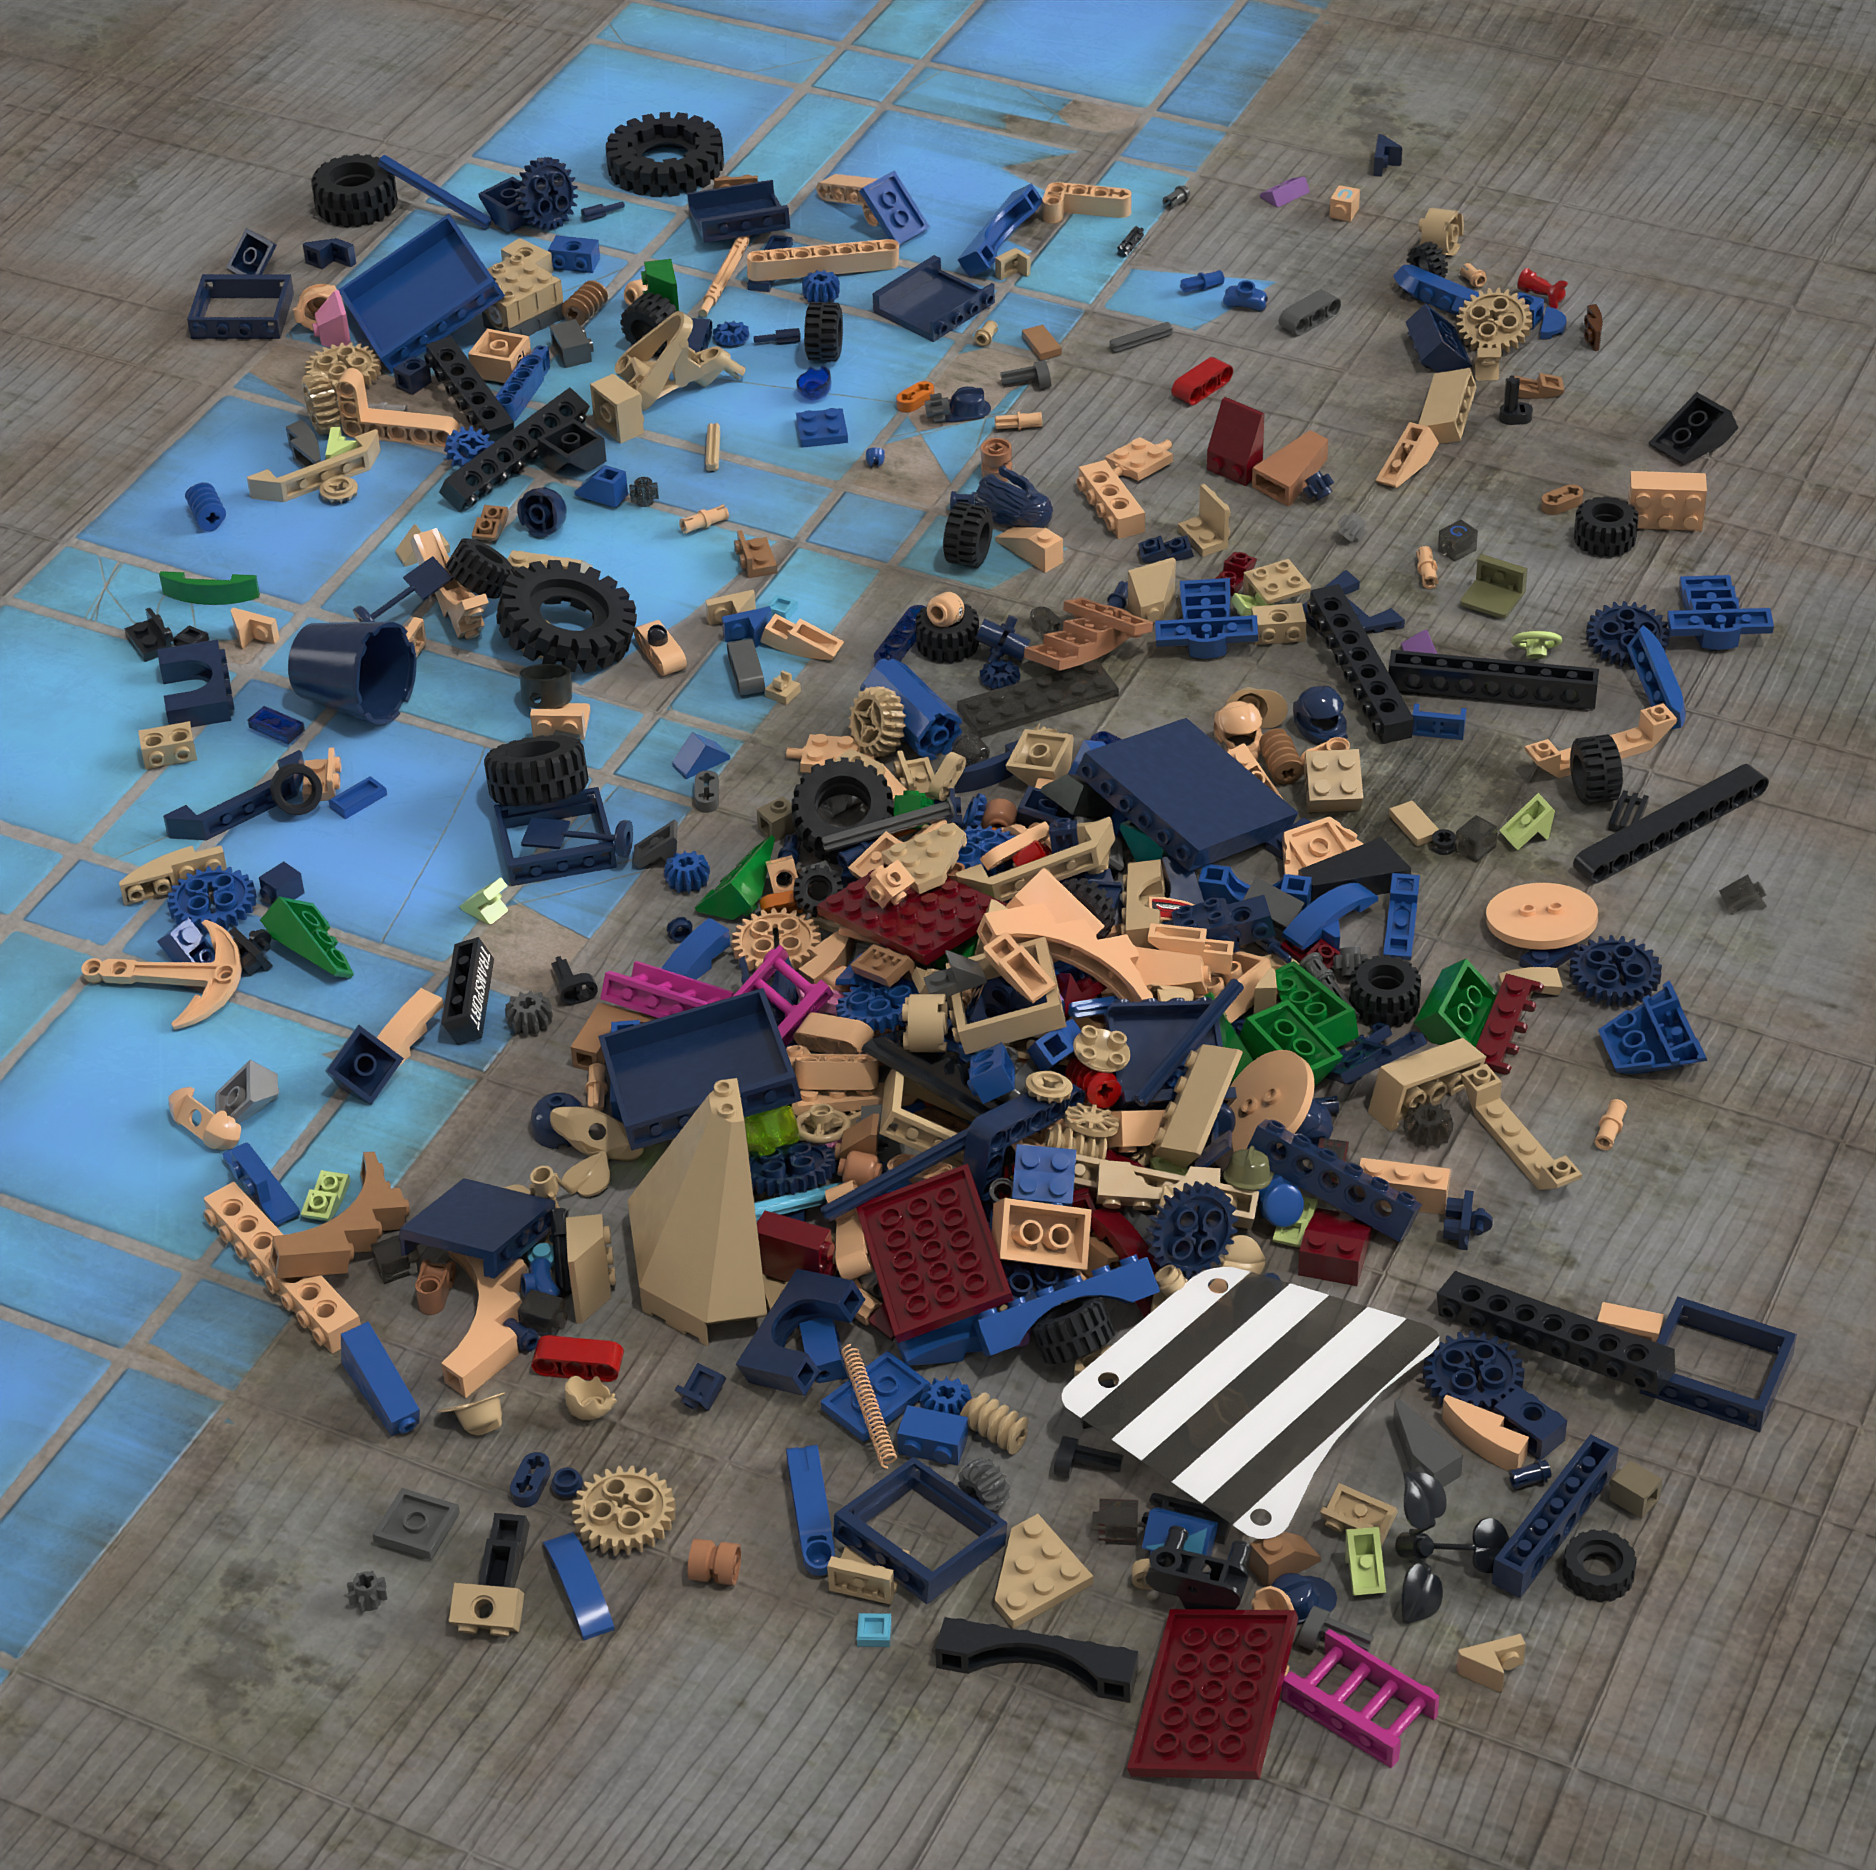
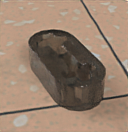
[1030,607,1064,639]

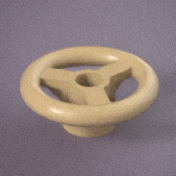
[793,1103,851,1144]

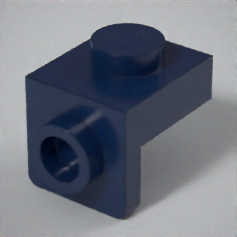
[674,1363,727,1411]

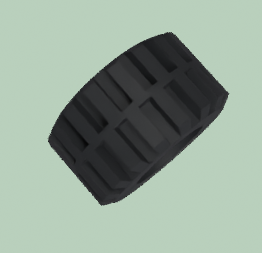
[620,293,677,357]
[804,302,843,361]
[1574,496,1639,557]
[943,502,993,568]
[446,538,515,599]
[915,604,980,663]
[1570,734,1623,805]
[1061,878,1116,940]
[1349,955,1421,1028]
[1030,1297,1116,1364]

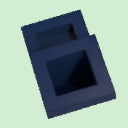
[302,238,356,269]

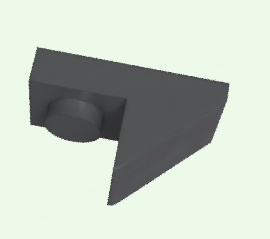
[633,819,678,869]
[923,950,987,997]

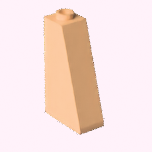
[1101,947,1211,997]

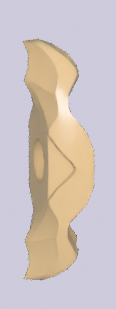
[550,1107,644,1161]

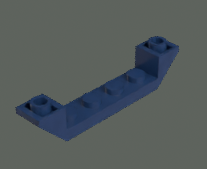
[163,750,304,840]

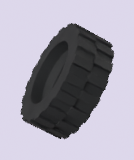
[1562,1529,1637,1602]

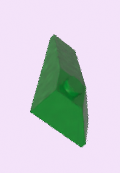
[694,835,775,920]
[260,896,354,978]
[1275,961,1359,1048]

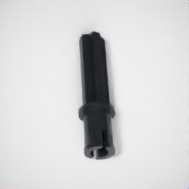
[549,1208,572,1295]

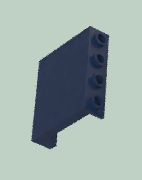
[687,180,791,243]
[872,255,995,342]
[1104,997,1237,1111]
[399,1178,556,1279]

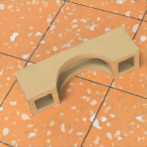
[1121,859,1165,949]
[1096,1160,1220,1211]

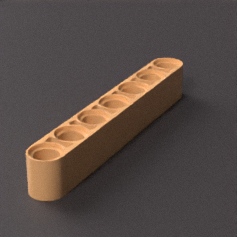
[747,239,899,281]

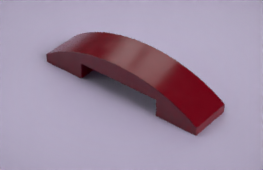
[1090,1207,1159,1318]

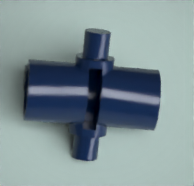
[975,615,1031,663]

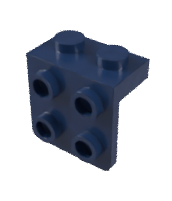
[1171,898,1240,953]

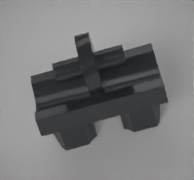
[229,927,273,976]

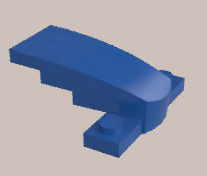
[1667,575,1774,650]
[1155,578,1258,659]

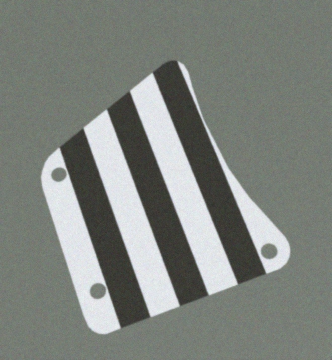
[1062,1267,1439,1539]

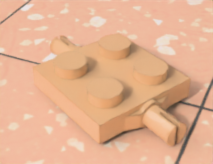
[1105,437,1173,481]
[786,734,876,773]

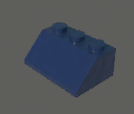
[1405,303,1472,373]

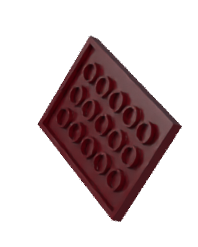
[816,865,1007,965]
[856,1164,1014,1343]
[1127,1609,1298,1780]

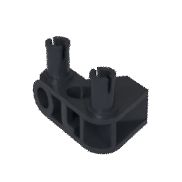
[1145,1525,1252,1610]

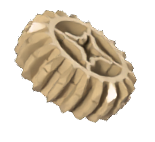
[301,371,341,435]
[848,686,906,757]

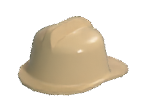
[1226,687,1288,729]
[436,1392,505,1435]

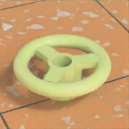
[1511,631,1562,659]

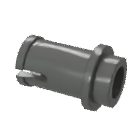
[1163,186,1190,210]

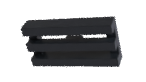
[1608,790,1649,832]

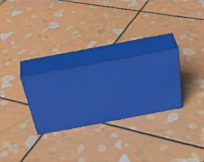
[328,776,387,819]

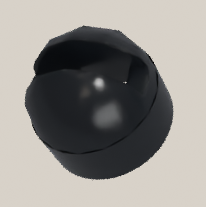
[647,624,668,646]

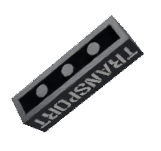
[442,937,494,1045]

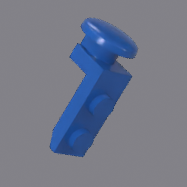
[1256,1174,1304,1227]

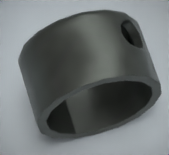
[520,664,572,709]

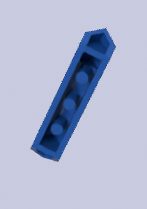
[1393,265,1479,318]
[1626,625,1686,729]

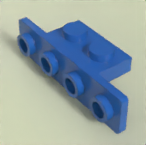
[222,1142,300,1226]

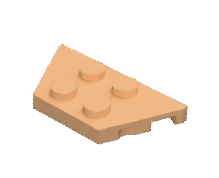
[1282,817,1363,875]

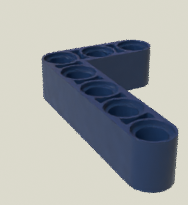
[962,1083,1085,1202]

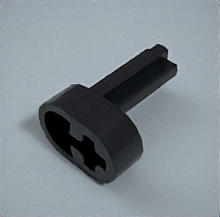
[1499,375,1533,425]
[551,956,598,1005]
[1053,1435,1124,1478]

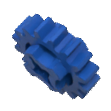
[444,426,495,469]

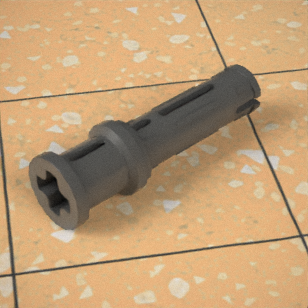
[1299,952,1360,1022]

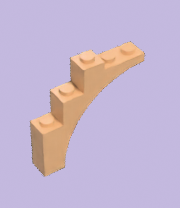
[410,528,489,640]
[977,902,1153,1002]
[441,1251,527,1398]

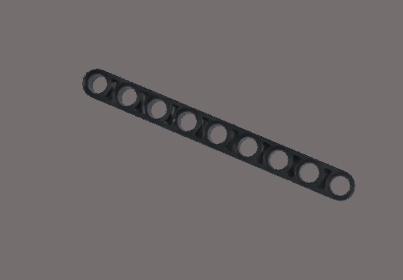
[1573,764,1769,884]

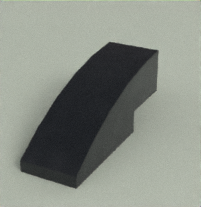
[478,1513,530,1588]

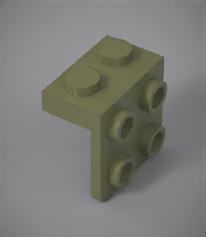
[1460,554,1528,618]

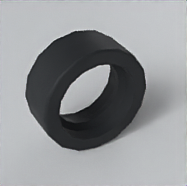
[270,763,323,815]

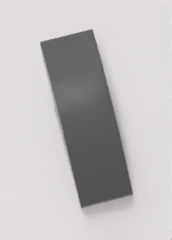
[286,419,321,468]

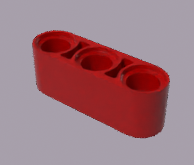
[1171,357,1233,405]
[1012,840,1052,867]
[531,1335,624,1382]

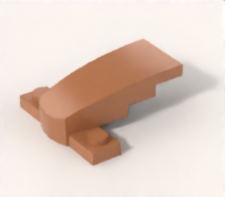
[1024,597,1153,671]

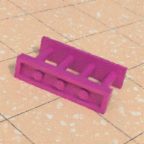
[732,945,834,1046]
[600,961,734,1018]
[1282,1629,1439,1768]

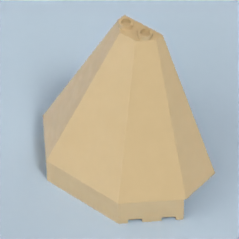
[627,1078,767,1346]

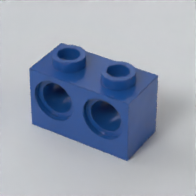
[967,1042,1015,1104]

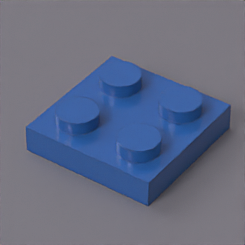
[796,408,848,448]

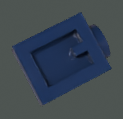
[1049,818,1079,854]

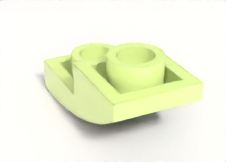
[301,1170,351,1221]

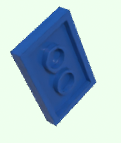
[859,170,930,245]
[820,1350,931,1442]

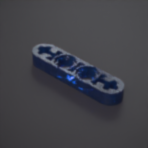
[874,605,925,666]

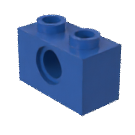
[548,235,600,273]

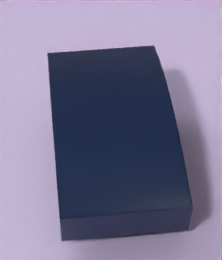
[1138,535,1194,563]

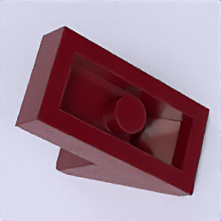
[1056,973,1107,1018]

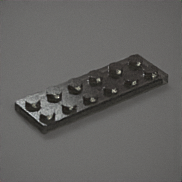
[957,659,1119,738]

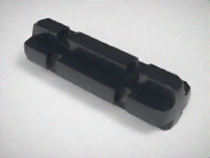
[1117,226,1144,257]

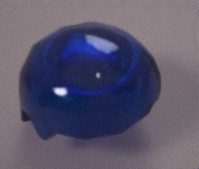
[796,366,831,400]

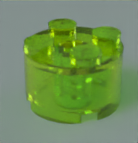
[744,1104,800,1156]

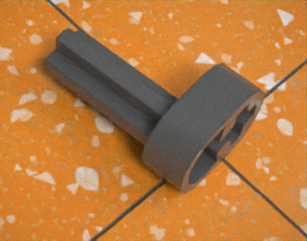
[1000,360,1051,389]
[1297,1605,1374,1652]

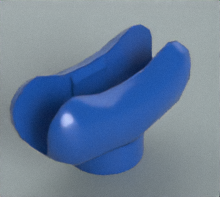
[1223,280,1268,311]
[520,1257,561,1309]

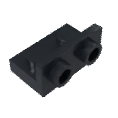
[124,608,174,662]

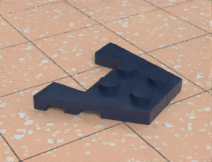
[1302,570,1405,638]
[1325,1022,1428,1085]

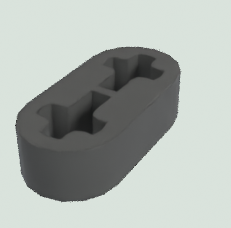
[694,770,719,813]

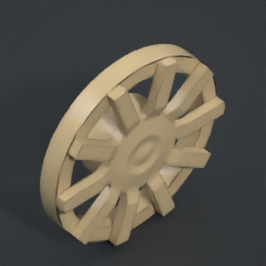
[1064,1103,1119,1137]

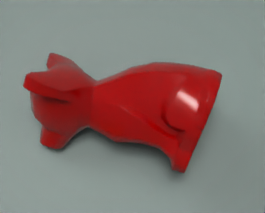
[1517,268,1568,309]

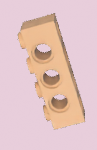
[1076,460,1145,539]

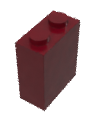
[757,1210,836,1282]

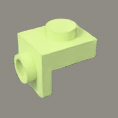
[1231,593,1274,616]

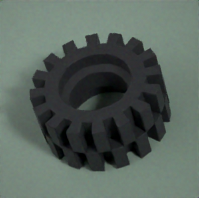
[1407,241,1448,278]
[793,864,843,918]

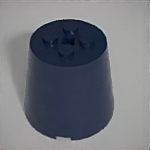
[288,621,417,725]

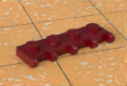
[1476,973,1544,1075]

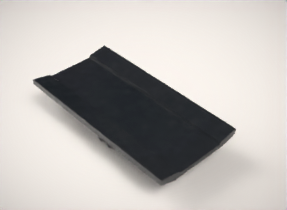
[861,1029,1004,1118]

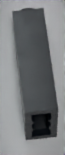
[1298,837,1411,904]

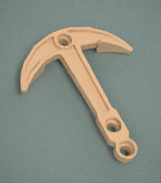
[81,920,242,1030]

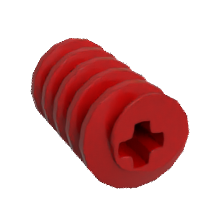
[1065,1056,1122,1108]

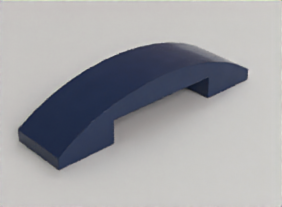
[936,740,1019,794]

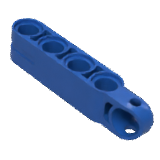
[495,345,550,422]
[786,1445,835,1576]

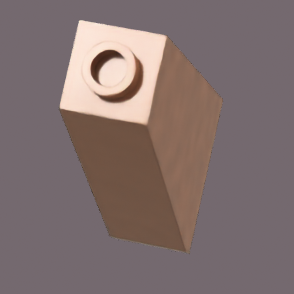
[1252,430,1328,507]

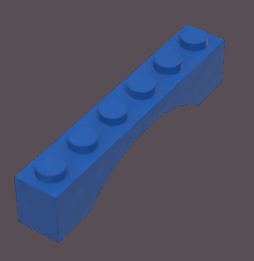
[957,183,1043,278]
[972,1254,1160,1357]

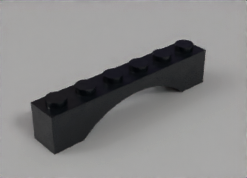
[935,1617,1138,1703]

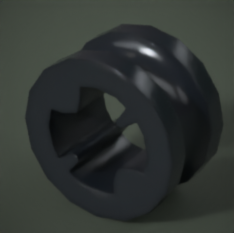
[1431,829,1457,855]

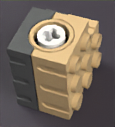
[482,253,565,336]

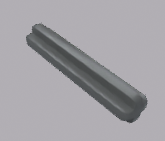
[1109,322,1173,353]

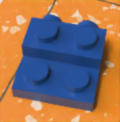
[1012,1144,1076,1207]

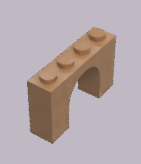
[570,1003,658,1071]

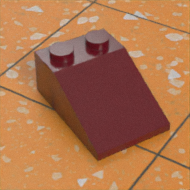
[1207,397,1264,486]
[1298,1208,1374,1286]

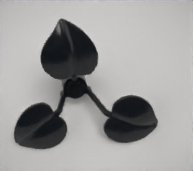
[1395,1471,1510,1624]

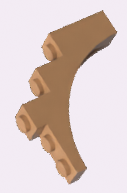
[270,1151,410,1279]

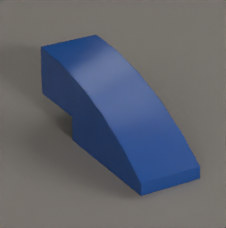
[661,918,730,980]
[897,1314,983,1366]

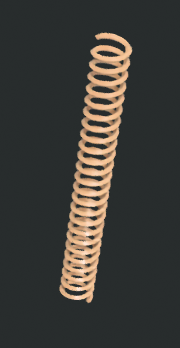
[841,1344,897,1469]

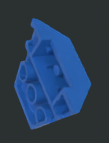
[1598,980,1707,1074]

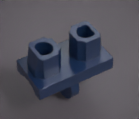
[1443,1190,1493,1250]

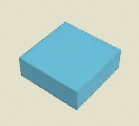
[766,595,798,620]
[857,1613,892,1647]

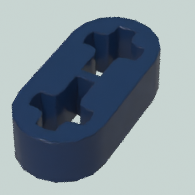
[510,1452,551,1508]

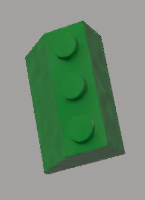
[641,259,679,311]
[1414,958,1498,1048]
[1239,1000,1343,1088]

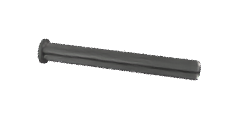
[822,798,955,852]

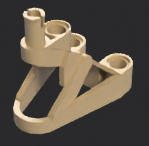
[614,311,745,411]

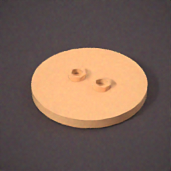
[1486,883,1598,950]
[1229,1050,1314,1152]

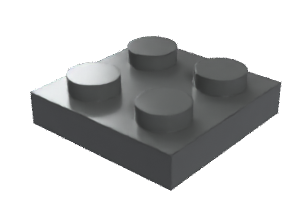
[372,1488,460,1560]

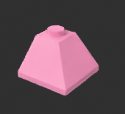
[312,290,351,348]

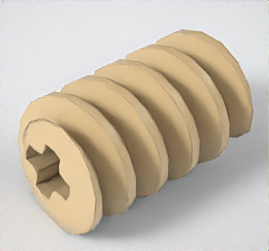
[1043,1123,1107,1160]
[960,1392,1029,1455]

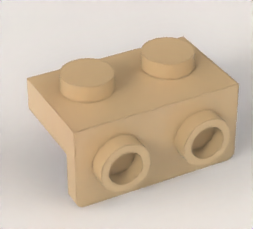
[893,750,936,799]
[1319,1483,1398,1545]

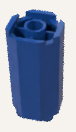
[860,659,962,761]

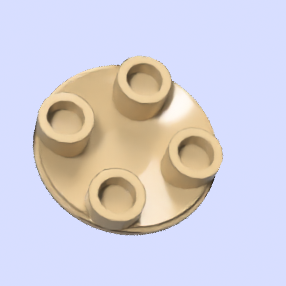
[1073,1025,1130,1073]

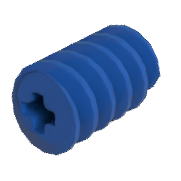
[185,482,226,531]

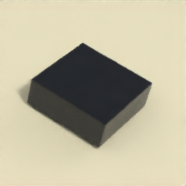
[173,625,209,646]

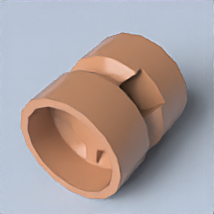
[980,438,1012,482]
[688,1538,741,1585]

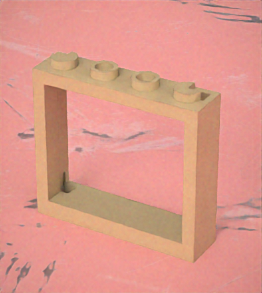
[946,936,1067,1055]
[879,1069,976,1168]

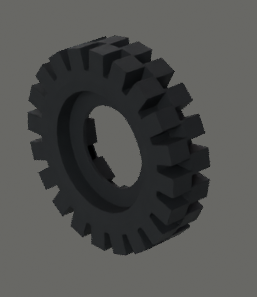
[606,112,724,197]
[496,560,637,672]

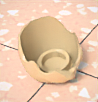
[565,1376,617,1421]

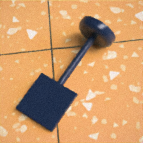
[353,556,453,622]
[521,818,633,858]
[1195,1102,1236,1168]

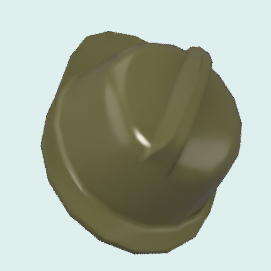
[1224,1146,1274,1190]

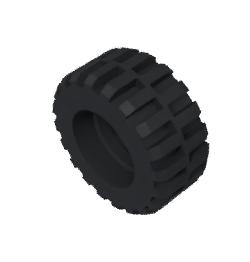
[311,154,398,227]
[484,735,589,807]
[792,757,894,864]

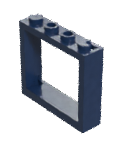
[187,274,294,339]
[494,787,617,886]
[1640,1296,1797,1432]
[833,1457,1008,1604]

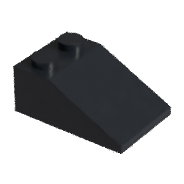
[1648,392,1738,465]

